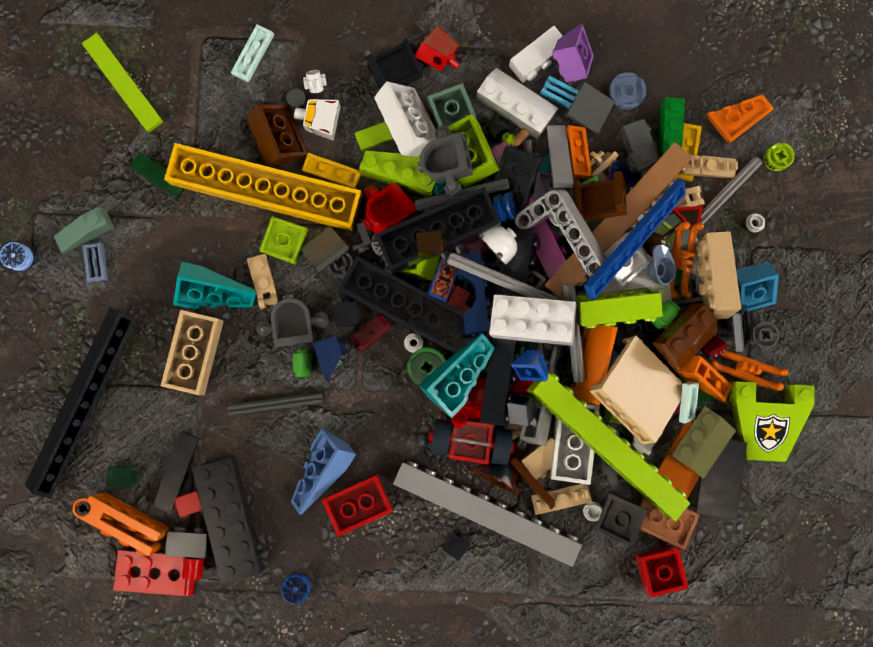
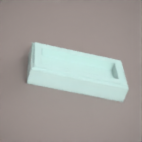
[679,381,699,423]

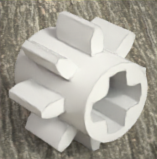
[303,70,327,93]

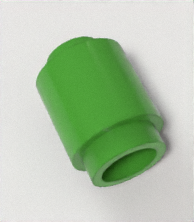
[652,300,680,329]
[293,350,312,377]

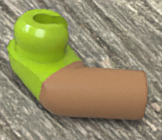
[502,128,530,147]

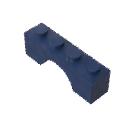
[456,252,491,336]

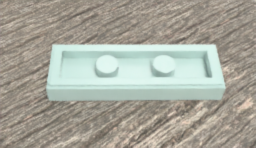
[231,24,274,83]

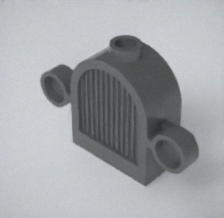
[417,126,473,197]
[256,295,330,348]

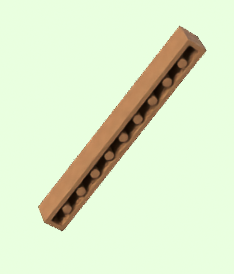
[543,142,693,301]

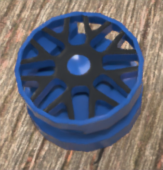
[493,192,517,222]
[281,573,311,604]

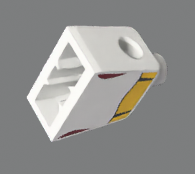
[294,99,341,141]

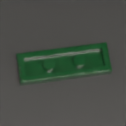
[129,152,184,199]

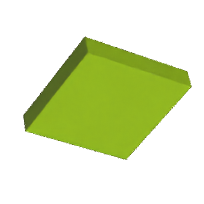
[259,216,308,265]

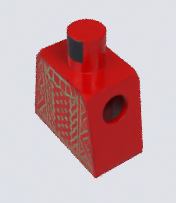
[415,26,463,71]

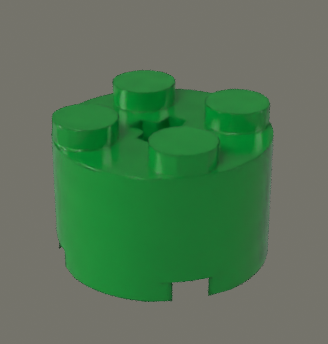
[407,348,446,385]

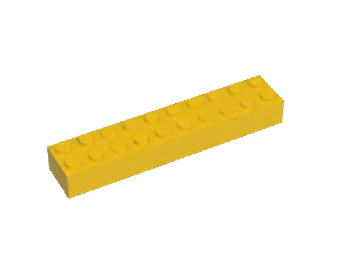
[164,143,363,232]

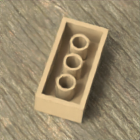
[694,231,741,319]
[161,310,224,395]

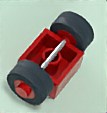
[429,419,514,465]

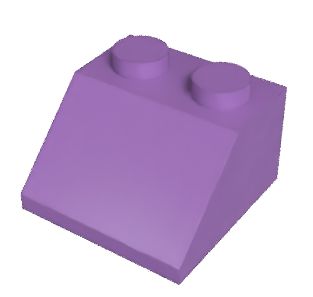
[553,24,594,82]

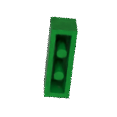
[658,97,685,158]

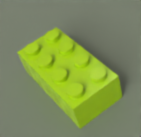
[576,287,663,329]

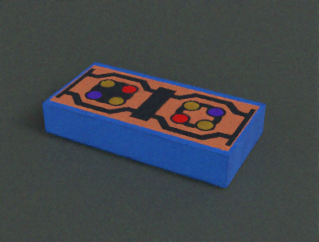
[428,258,457,302]

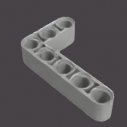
[515,189,607,277]

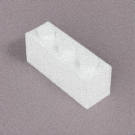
[509,26,563,83]

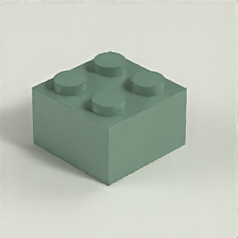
[427,83,477,129]

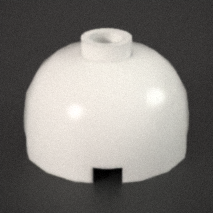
[479,226,517,265]

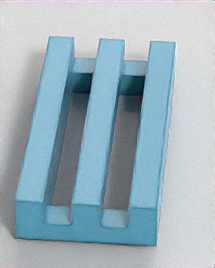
[540,76,578,108]

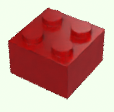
[635,545,689,598]

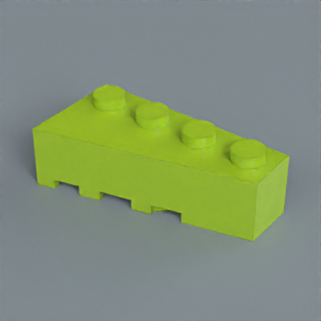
[359,151,436,198]

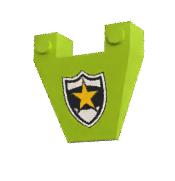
[729,382,814,462]

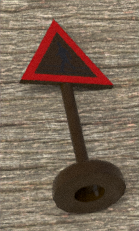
[642,206,703,257]

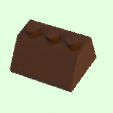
[246,104,308,167]
[653,303,717,372]

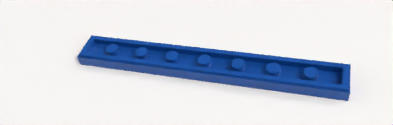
[584,178,686,300]

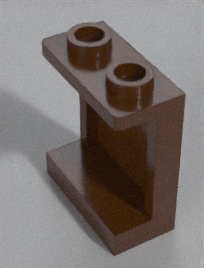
[572,171,627,222]

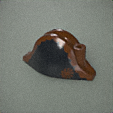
[472,461,520,495]

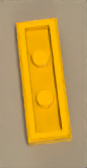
[676,123,702,182]
[302,153,361,189]

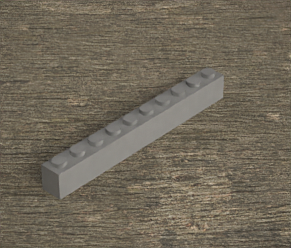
[393,460,582,567]

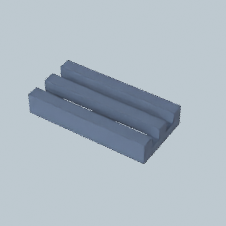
[82,242,108,283]

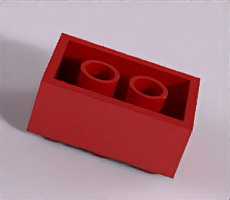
[322,473,393,537]

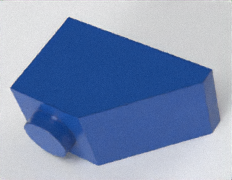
[511,350,548,382]

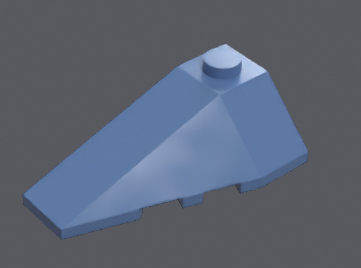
[291,428,356,514]

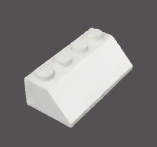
[476,68,558,139]
[374,81,437,157]

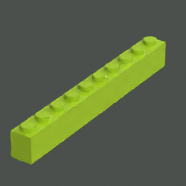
[527,372,690,521]

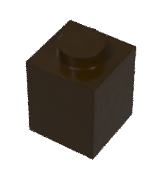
[416,230,447,257]

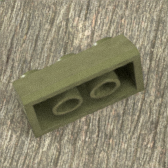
[670,406,736,479]

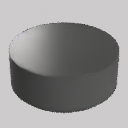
[287,89,306,109]

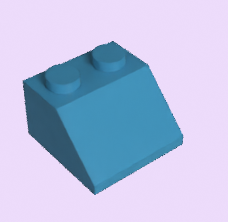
[736,261,779,312]

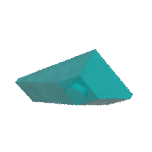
[173,262,256,309]
[419,333,495,418]

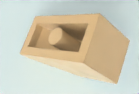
[520,436,554,480]

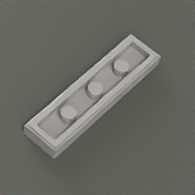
[546,125,573,188]

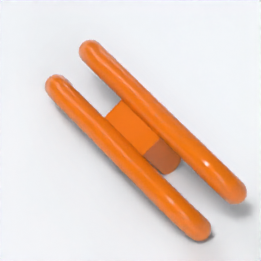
[670,222,704,299]
[709,349,788,391]

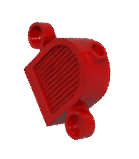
[363,182,418,233]
[439,376,486,428]

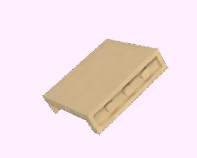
[590,336,683,444]

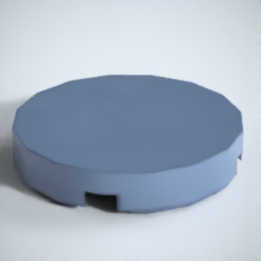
[608,72,647,110]

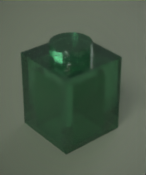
[106,465,140,488]

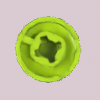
[763,143,795,171]

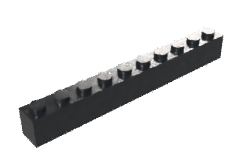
[479,229,540,427]
[24,307,136,498]

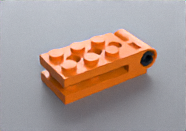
[73,492,172,556]

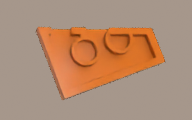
[705,94,774,144]

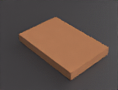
[639,496,700,550]

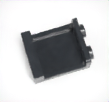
[365,38,424,89]

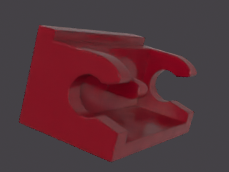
[350,314,392,352]

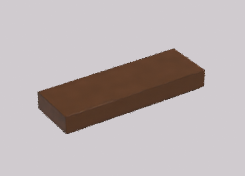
[510,458,556,510]

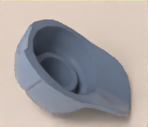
[647,244,677,286]

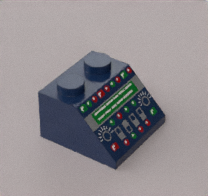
[313,336,347,382]

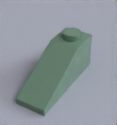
[54,207,114,253]

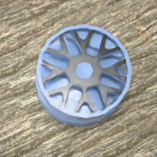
[0,242,33,271]

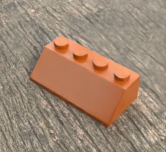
[569,324,618,405]

